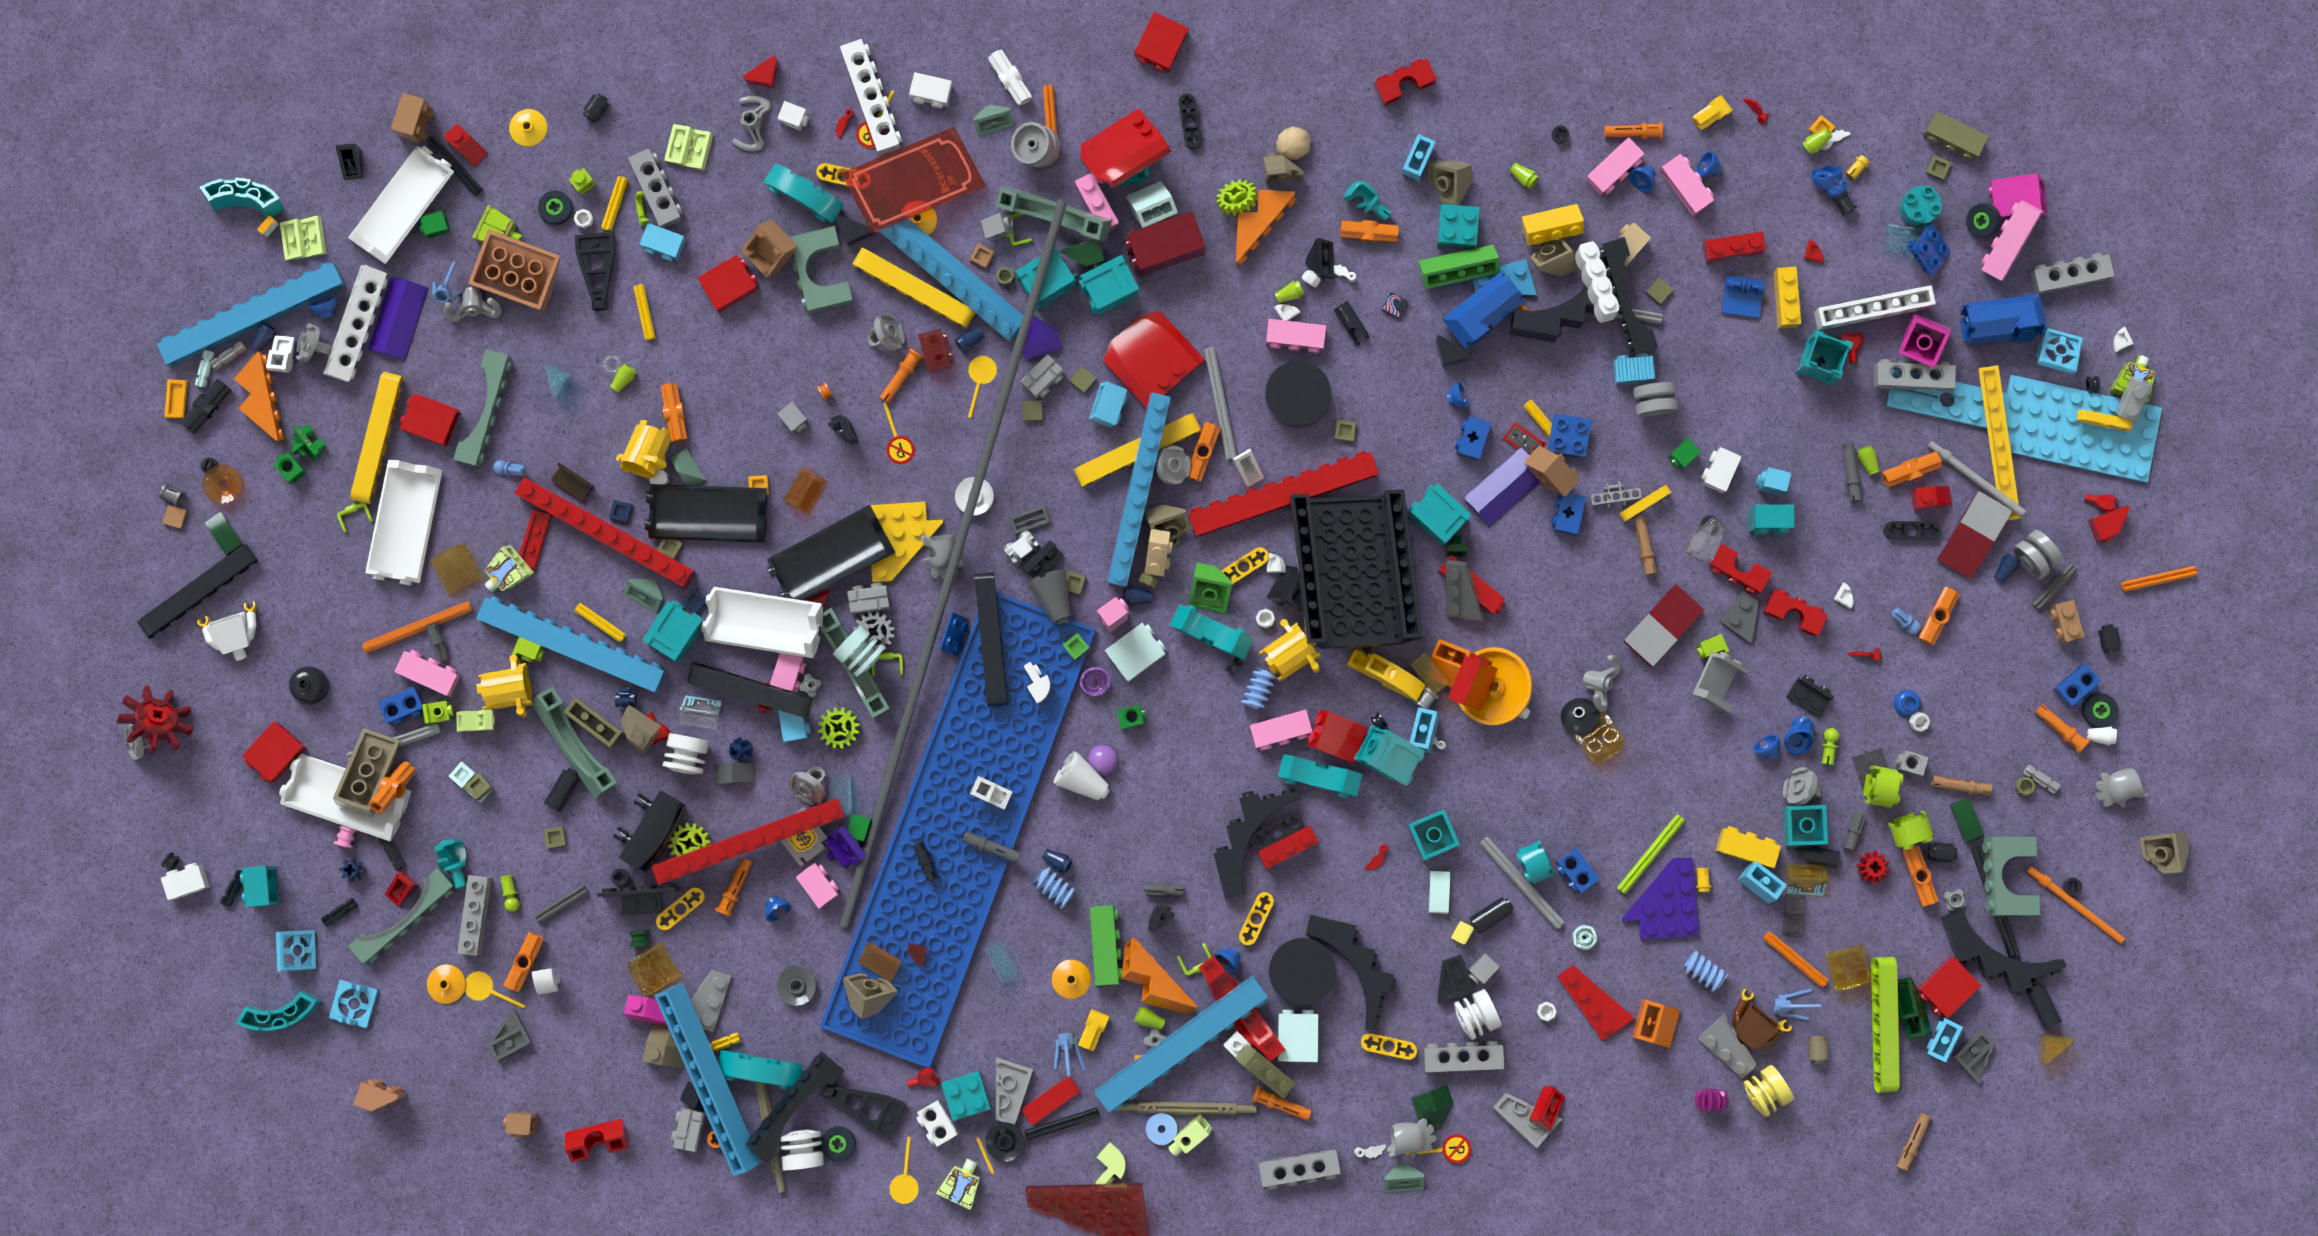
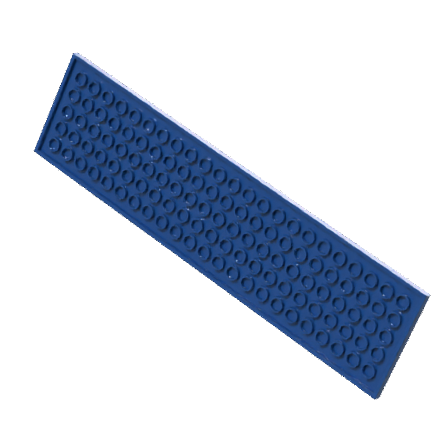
[820,592,1096,1068]

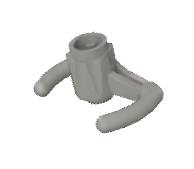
[732,96,771,152]
[443,287,502,322]
[1583,655,1621,712]

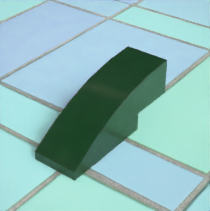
[1898,977,1932,1039]

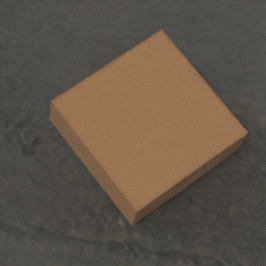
[969,243,995,269]
[162,505,188,529]

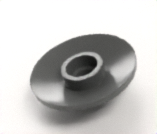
[777,966,816,1006]

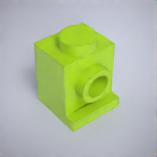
[568,168,596,196]
[1697,634,1729,659]
[512,637,545,663]
[422,701,454,724]

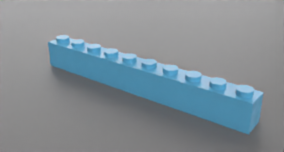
[864,198,1023,341]
[157,262,346,367]
[1107,393,1171,587]
[476,596,666,693]
[1095,975,1268,1112]
[654,983,761,1176]

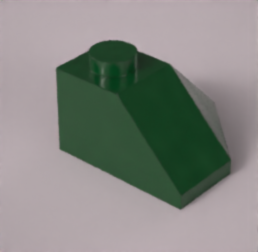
[1061,239,1107,269]
[1410,1085,1453,1131]

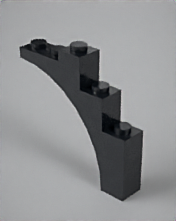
[1509,255,1607,343]
[1213,788,1300,899]
[1940,911,2066,996]
[1306,915,1396,1030]

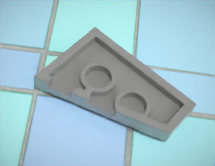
[691,970,731,1032]
[1698,1014,1756,1078]
[996,1057,1033,1124]
[1492,1093,1562,1149]

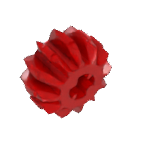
[1856,851,1891,884]

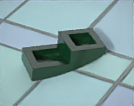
[205,512,243,556]
[1950,798,1984,843]

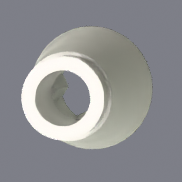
[2087,727,2117,746]

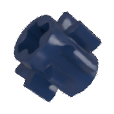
[615,688,637,712]
[729,737,753,763]
[339,858,365,882]

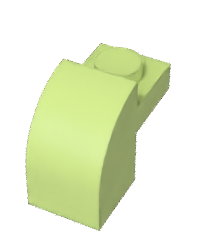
[456,710,495,732]
[1095,1142,1125,1188]

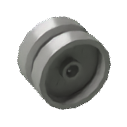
[1011,122,1060,168]
[1633,382,1679,417]
[2013,530,2063,580]

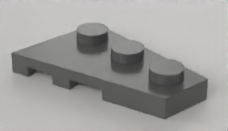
[1446,560,1485,621]

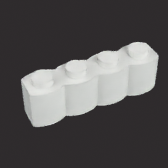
[1575,241,1619,323]

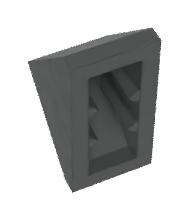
[715,763,755,785]

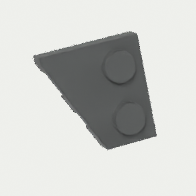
[1720,590,1759,643]

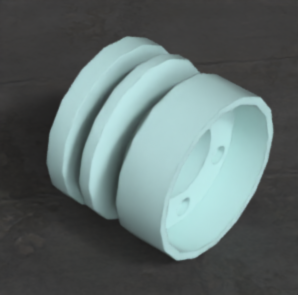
[832,625,885,677]

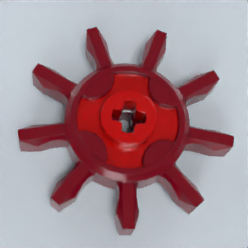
[116,686,194,754]

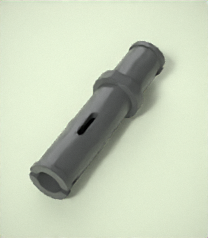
[1841,443,1862,502]
[962,831,1021,864]

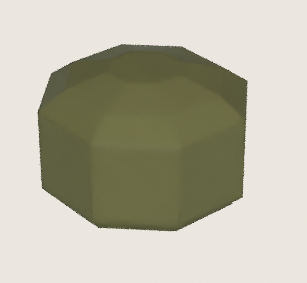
[996,266,1015,287]
[1139,573,1158,589]
[2014,777,2036,796]

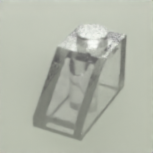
[1685,518,1727,561]

